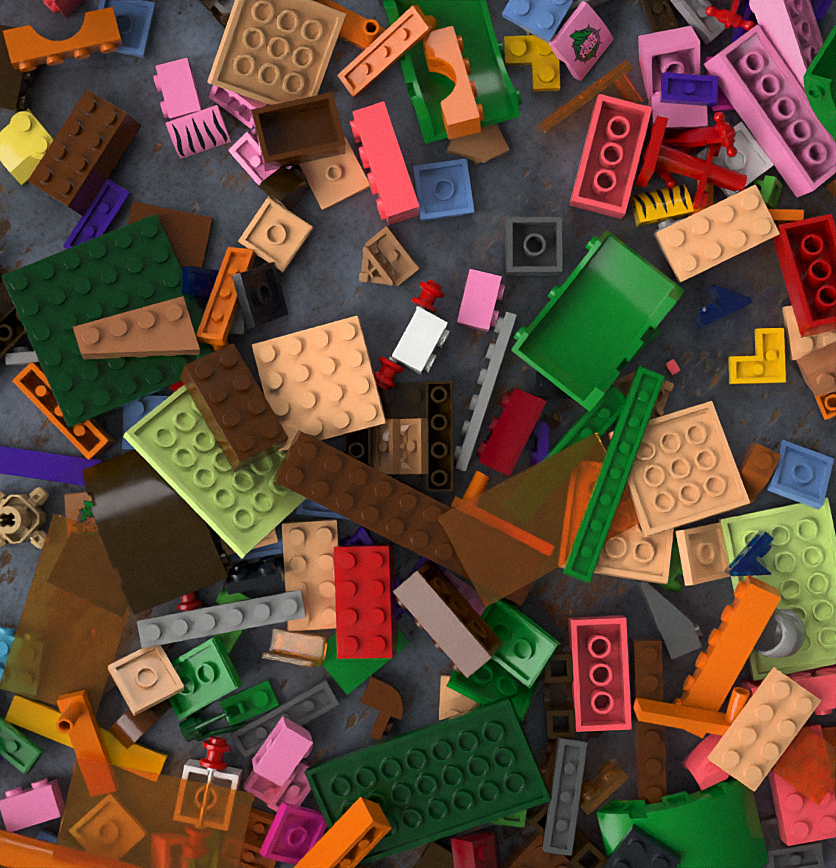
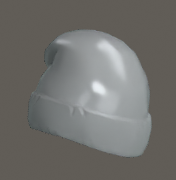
[754,607,806,658]

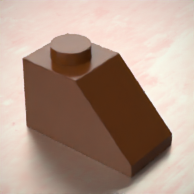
[737,443,782,504]

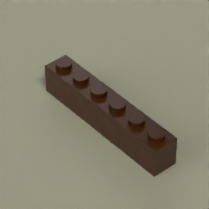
[629,637,667,804]

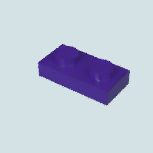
[660,72,719,107]

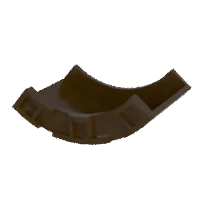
[82,449,230,615]

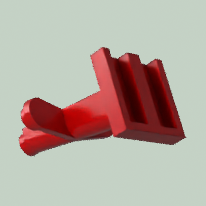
[635,115,747,209]

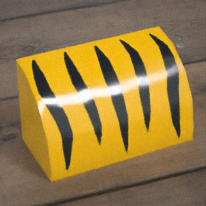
[630,184,694,227]

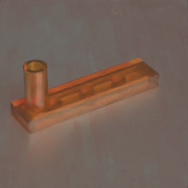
[534,60,644,135]

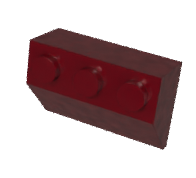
[476,388,547,476]
[451,825,501,868]

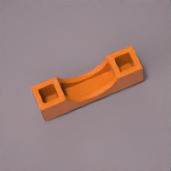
[3,7,123,72]
[422,26,484,140]

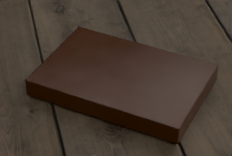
[128,201,214,272]

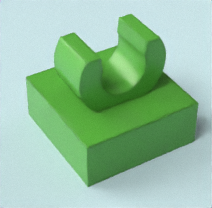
[753,175,783,209]

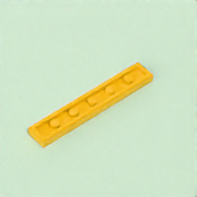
[5,693,168,782]

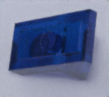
[182,266,219,300]
[694,285,753,329]
[724,530,774,576]

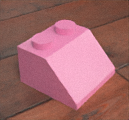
[638,26,701,100]

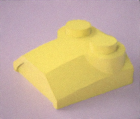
[0,108,54,186]

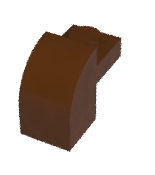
[361,674,403,741]
[108,699,172,749]

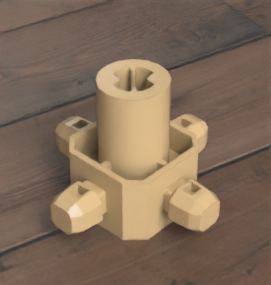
[0,487,51,549]

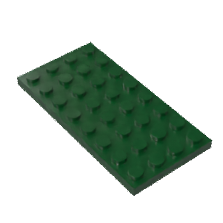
[304,695,551,868]

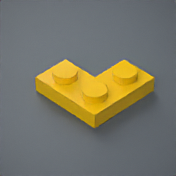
[503,34,560,92]
[728,328,786,384]

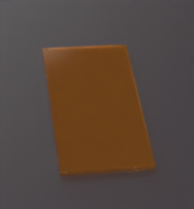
[438,432,639,607]
[0,514,130,717]
[52,757,254,868]

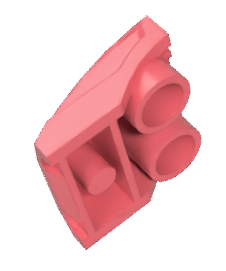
[681,734,730,790]

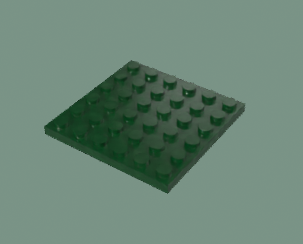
[1,213,215,429]

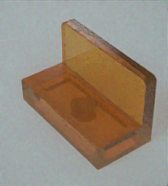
[262,628,328,668]

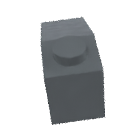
[637,580,703,659]

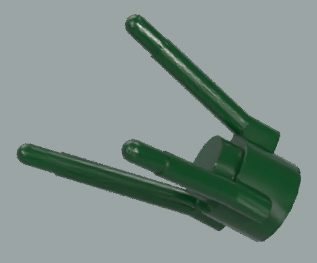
[179,702,249,742]

